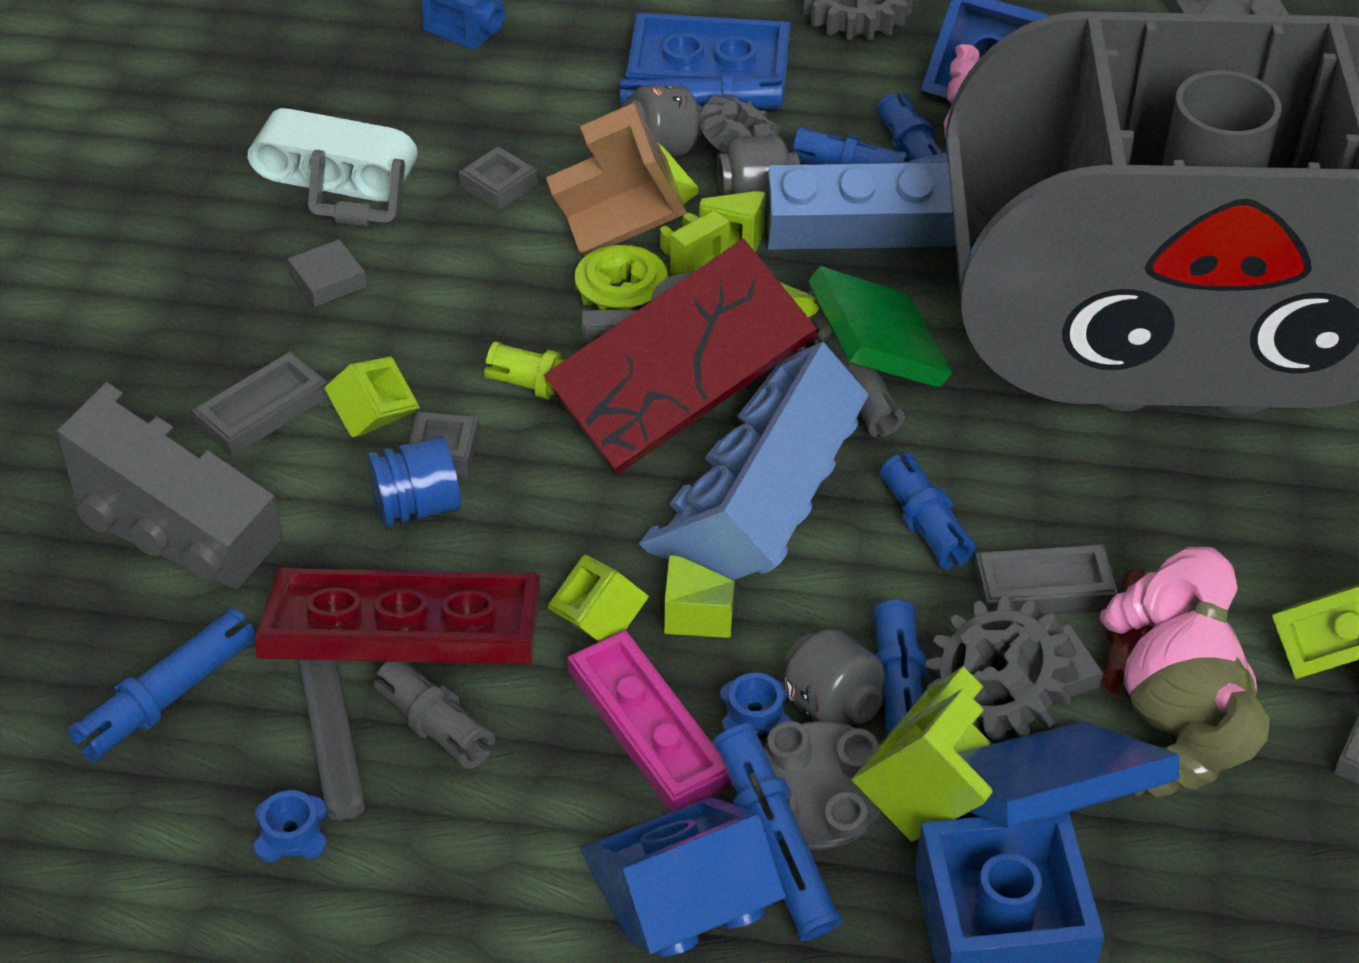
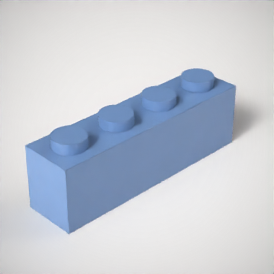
[766,153,955,250]
[639,342,869,580]

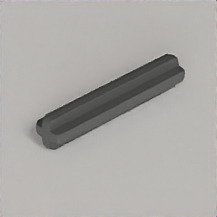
[299,660,365,822]

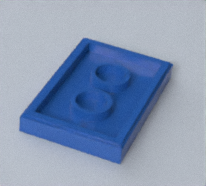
[626,13,791,101]
[958,721,1180,829]

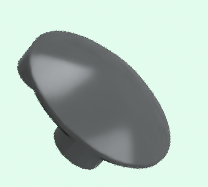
[749,721,882,850]

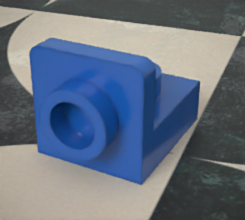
[422,0,505,50]

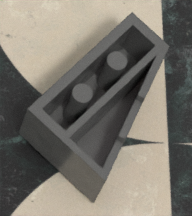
[57,382,282,590]

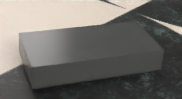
[192,351,329,458]
[973,544,1118,613]

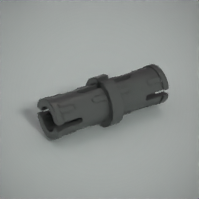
[374,661,495,769]

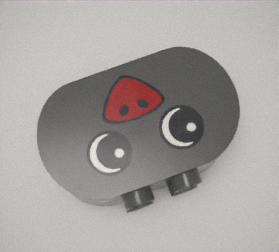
[946,11,1359,413]

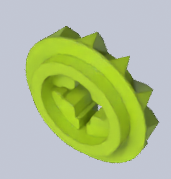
[575,245,668,310]

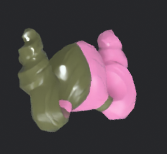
[1100,546,1270,798]

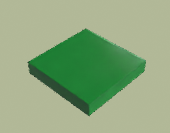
[808,266,952,388]

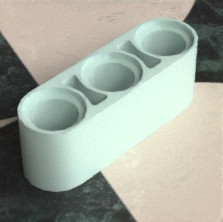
[247,108,418,202]

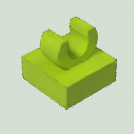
[660,210,730,276]

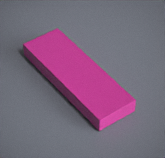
[567,630,732,811]

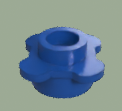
[720,672,791,736]
[254,790,327,862]

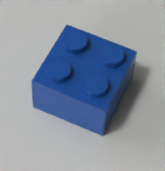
[914,812,1104,963]

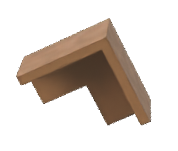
[546,103,687,257]

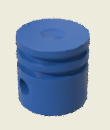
[366,436,461,528]

